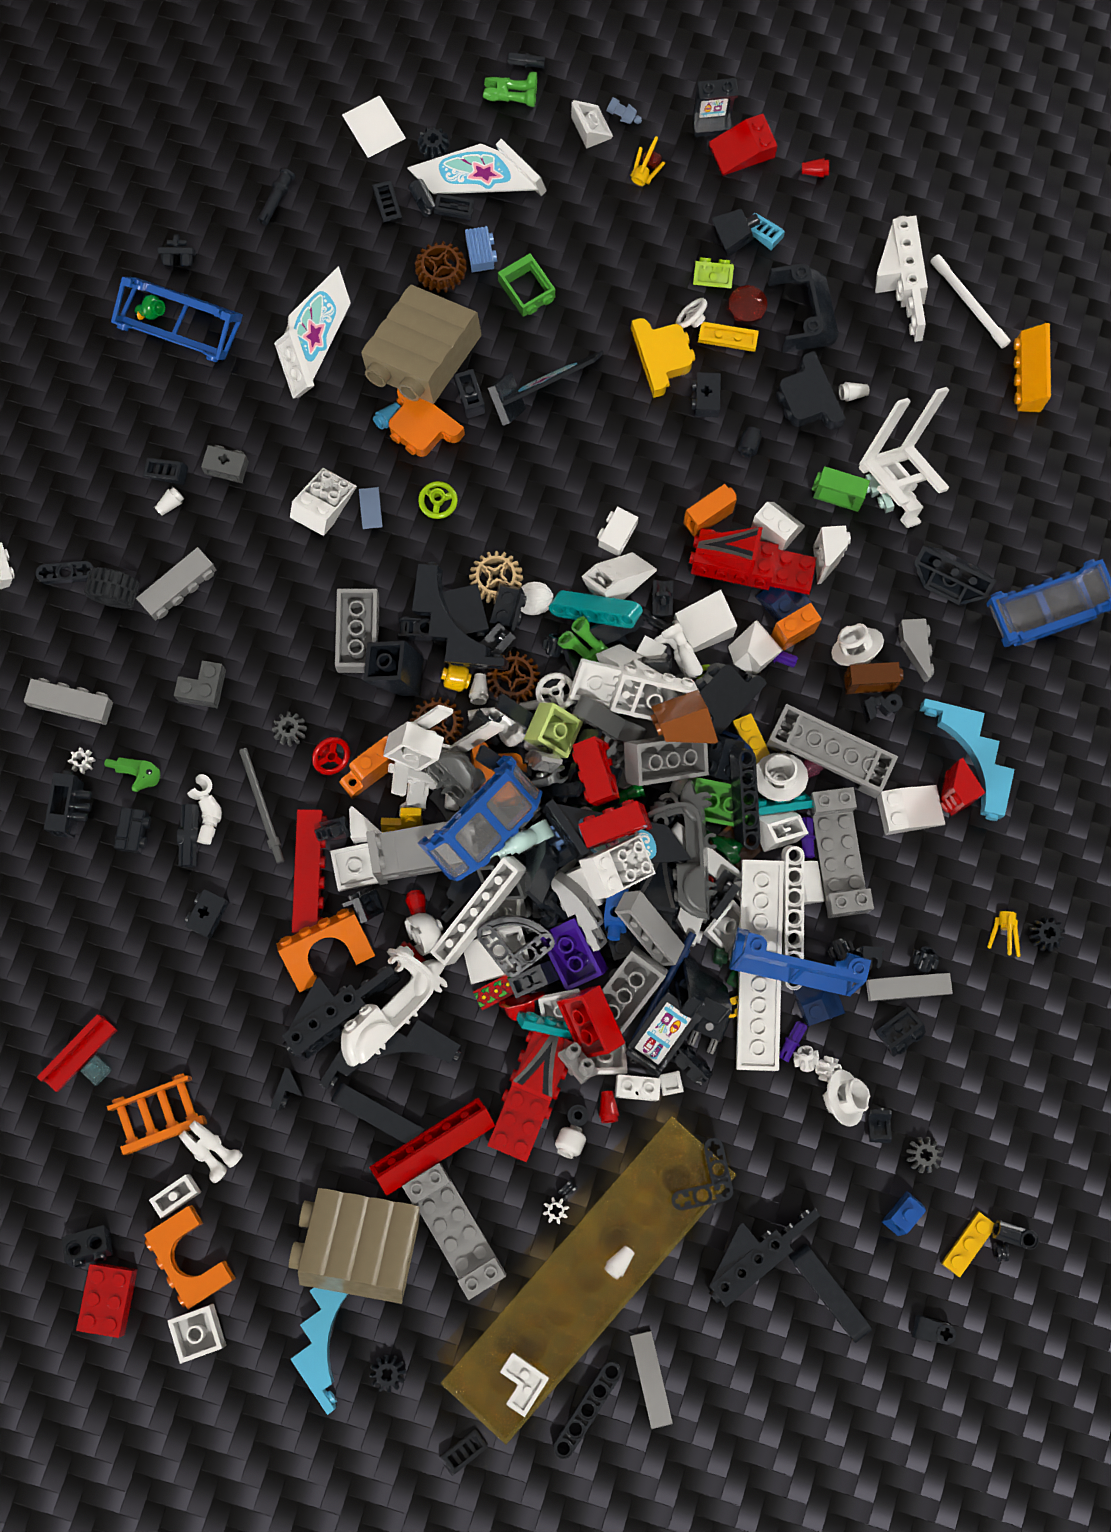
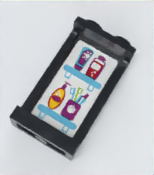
[692,78,738,137]
[625,988,702,1077]

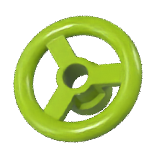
[418,481,458,519]

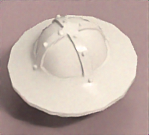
[831,623,884,666]
[756,753,808,802]
[823,1070,870,1127]

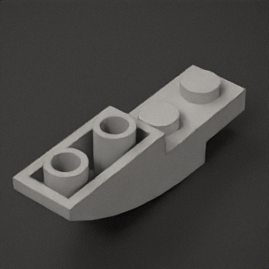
[551,871,608,952]

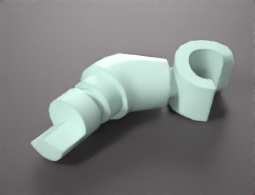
[490,819,555,860]

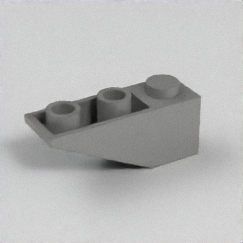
[898,619,934,682]

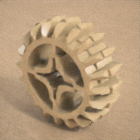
[469,551,523,603]

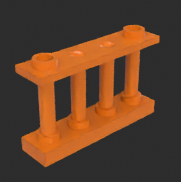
[107,1073,207,1155]

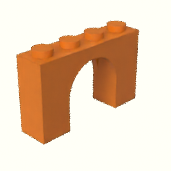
[276,907,375,993]
[144,1205,236,1309]

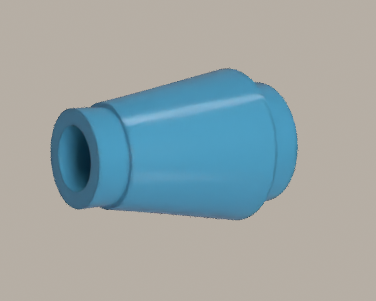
[373,402,401,430]

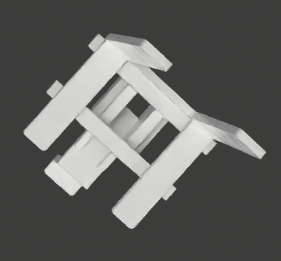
[859,387,949,528]
[388,705,505,816]

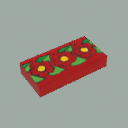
[473,975,514,1011]

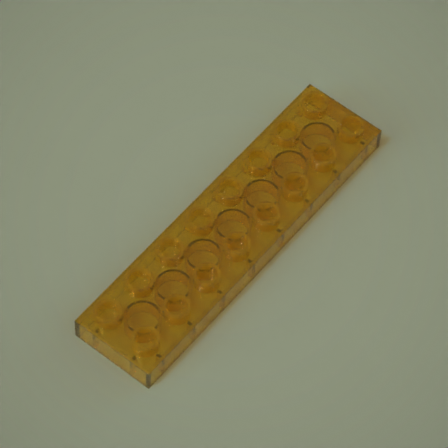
[441,1116,737,1445]

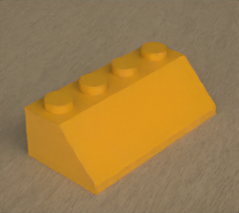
[1014,323,1051,412]

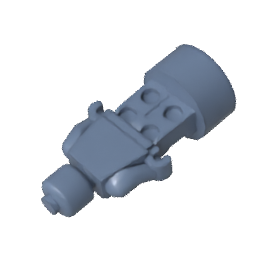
[606,97,642,124]

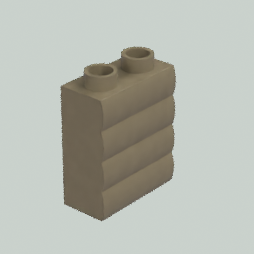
[361,285,482,404]
[289,1188,420,1304]

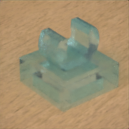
[81,1055,112,1086]

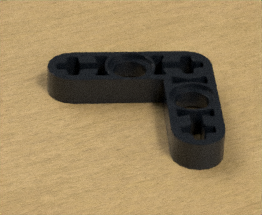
[671,1138,733,1210]

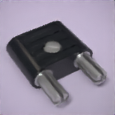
[687,1017,731,1054]

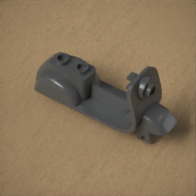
[427,751,542,856]
[647,779,717,920]

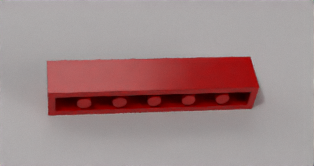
[292,809,328,934]
[369,1098,495,1196]

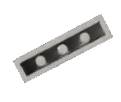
[136,547,216,621]
[24,678,113,725]
[615,891,685,966]

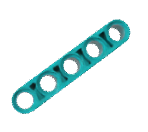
[549,590,643,628]

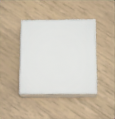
[659,1071,684,1096]

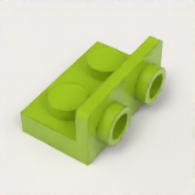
[693,257,734,288]

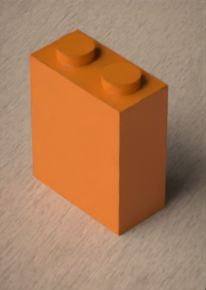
[683,484,737,538]
[771,603,822,651]

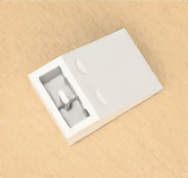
[290,468,356,536]
[582,552,657,600]
[579,835,656,900]
[464,928,532,984]

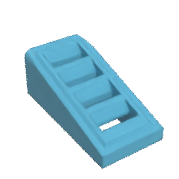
[751,213,785,250]

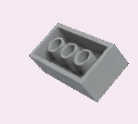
[335,589,379,673]
[624,736,709,786]
[602,946,669,1034]

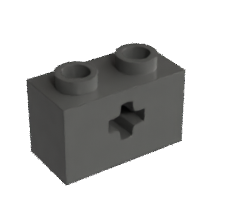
[201,445,249,483]

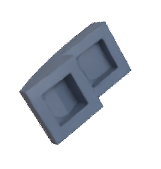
[359,487,383,529]

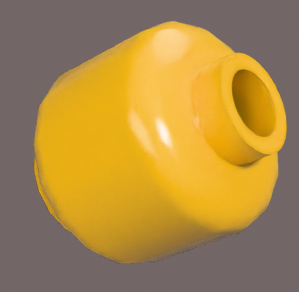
[440,665,472,692]

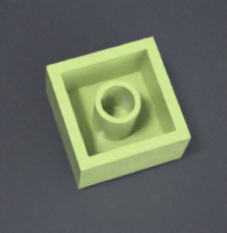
[524,703,583,758]

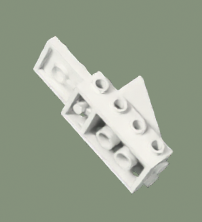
[875,216,928,342]
[569,658,699,721]

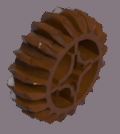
[415,241,467,294]
[487,651,540,704]
[410,697,464,745]

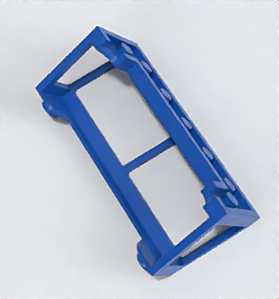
[111,277,243,362]
[728,928,871,996]

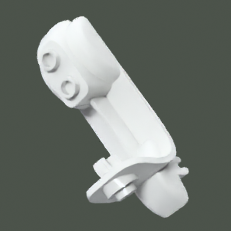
[341,946,447,1066]

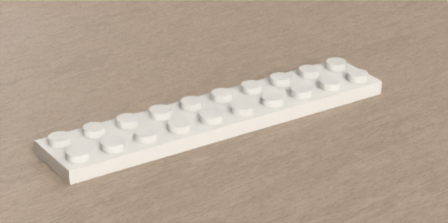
[736,860,784,1071]

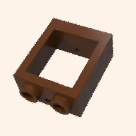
[844,662,903,694]

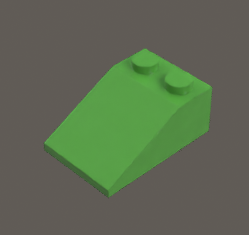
[688,777,748,827]

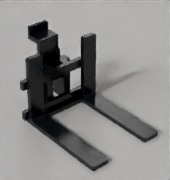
[475,694,623,805]

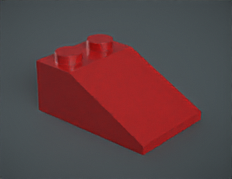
[709,114,778,176]

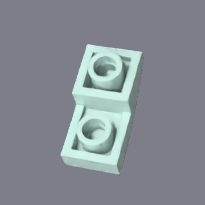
[865,474,894,513]

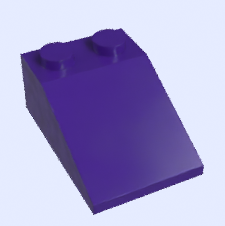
[541,917,608,991]

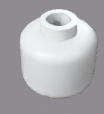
[555,1125,586,1159]

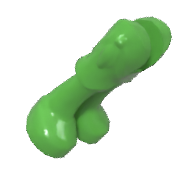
[483,72,537,107]
[558,616,609,662]

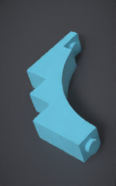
[920,699,1014,821]
[291,1288,348,1415]

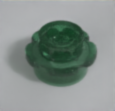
[713,947,728,967]

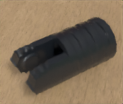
[408,179,436,218]

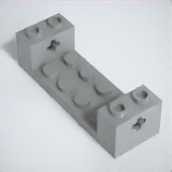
[766,704,898,799]
[810,787,874,918]
[402,1163,506,1300]

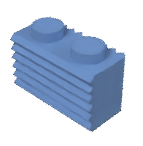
[465,226,497,272]

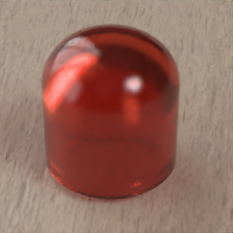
[643,150,662,169]

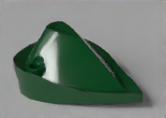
[706,829,742,865]

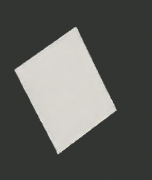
[342,96,406,158]

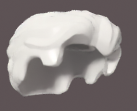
[521,582,554,615]
[498,715,527,747]

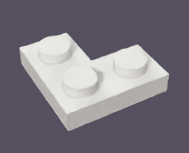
[500,1352,549,1417]

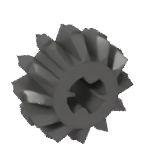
[272,712,307,747]
[906,1137,943,1173]

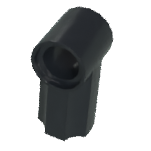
[992,1220,1039,1250]

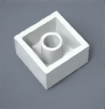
[383,722,444,771]
[168,1304,226,1364]

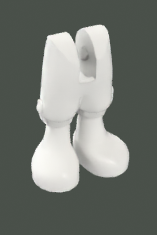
[654,623,703,680]
[179,1120,242,1183]

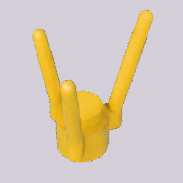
[630,136,665,186]
[987,911,1021,957]

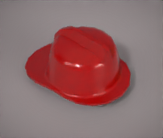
[499,991,545,1021]

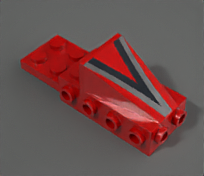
[689,527,817,595]
[487,1030,574,1162]

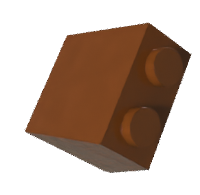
[650,690,718,743]

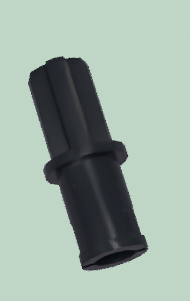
[507,53,545,69]

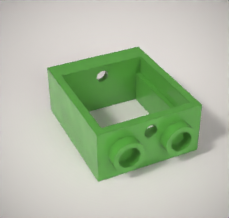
[498,253,555,317]
[812,466,870,512]

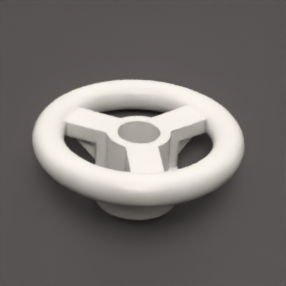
[676,298,707,328]
[535,673,574,709]

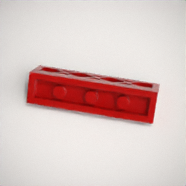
[37,1014,117,1092]

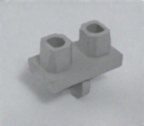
[558,1042,598,1084]

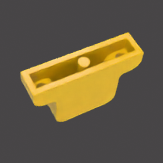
[631,318,695,398]

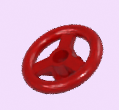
[312,737,350,775]

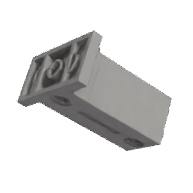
[366,821,478,885]

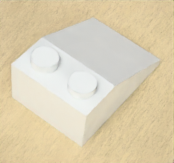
[877,785,945,835]

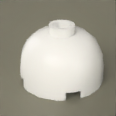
[405,913,443,956]

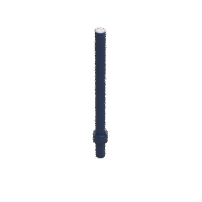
[630,931,697,1041]

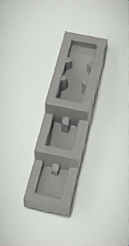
[524,750,562,773]
[866,973,953,1001]
[630,1331,673,1429]

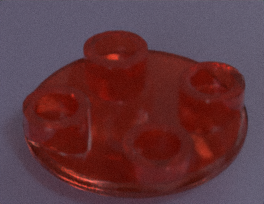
[729,285,767,321]

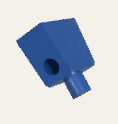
[604,889,629,941]
[881,1191,926,1236]

